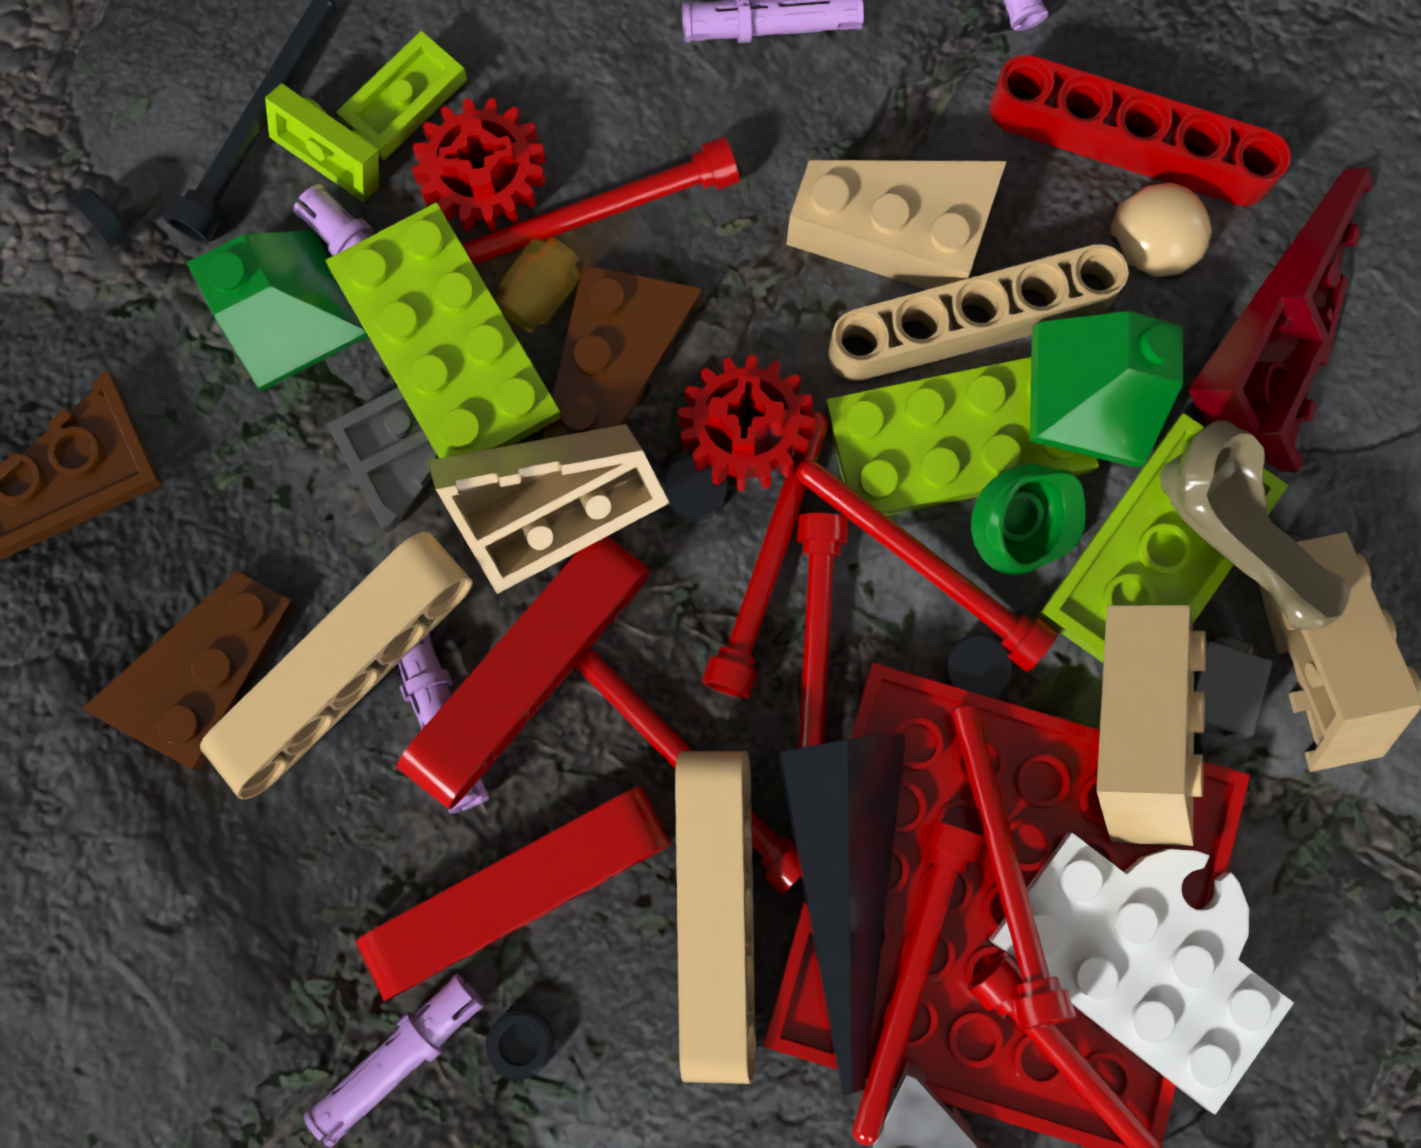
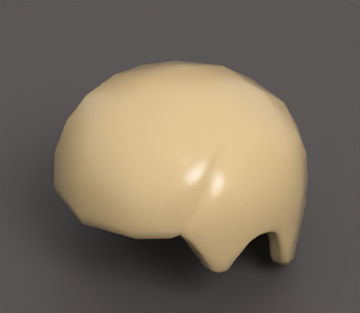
[1111,183,1212,277]

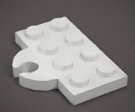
[989,833,1294,1115]

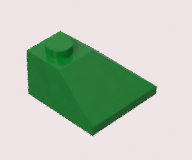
[186,230,368,391]
[1030,311,1183,468]

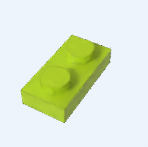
[336,31,468,161]
[265,83,379,203]

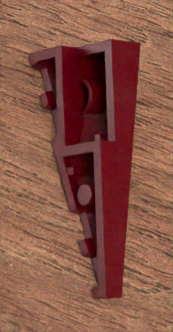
[1188,167,1373,473]

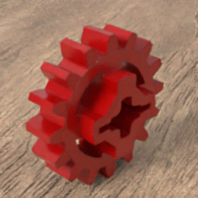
[412,98,546,232]
[678,355,815,491]

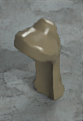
[1160,420,1350,631]

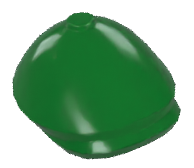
[971,464,1086,575]

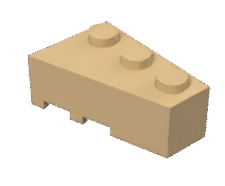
[786,160,1006,290]
[427,424,669,594]
[1259,532,1421,772]
[1097,605,1206,846]

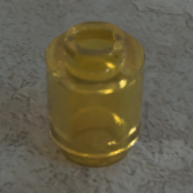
[495,237,581,333]

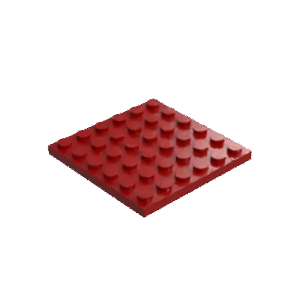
[762,663,1250,1148]

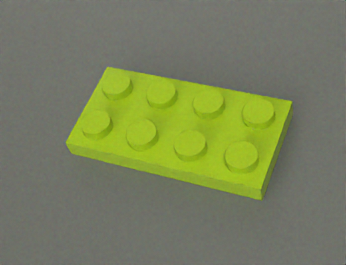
[325,202,561,459]
[825,357,1099,523]
[1037,413,1289,663]

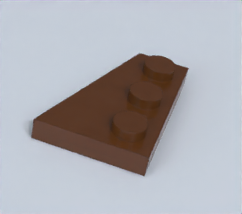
[542,265,703,439]
[0,370,164,560]
[81,571,297,771]

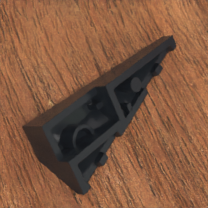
[778,733,905,1096]

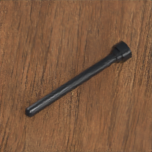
[164,0,335,245]

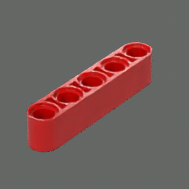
[989,55,1291,206]
[396,536,651,810]
[355,786,672,1002]

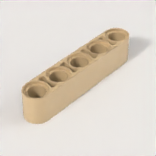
[828,244,1129,382]
[200,532,473,800]
[675,751,756,1084]

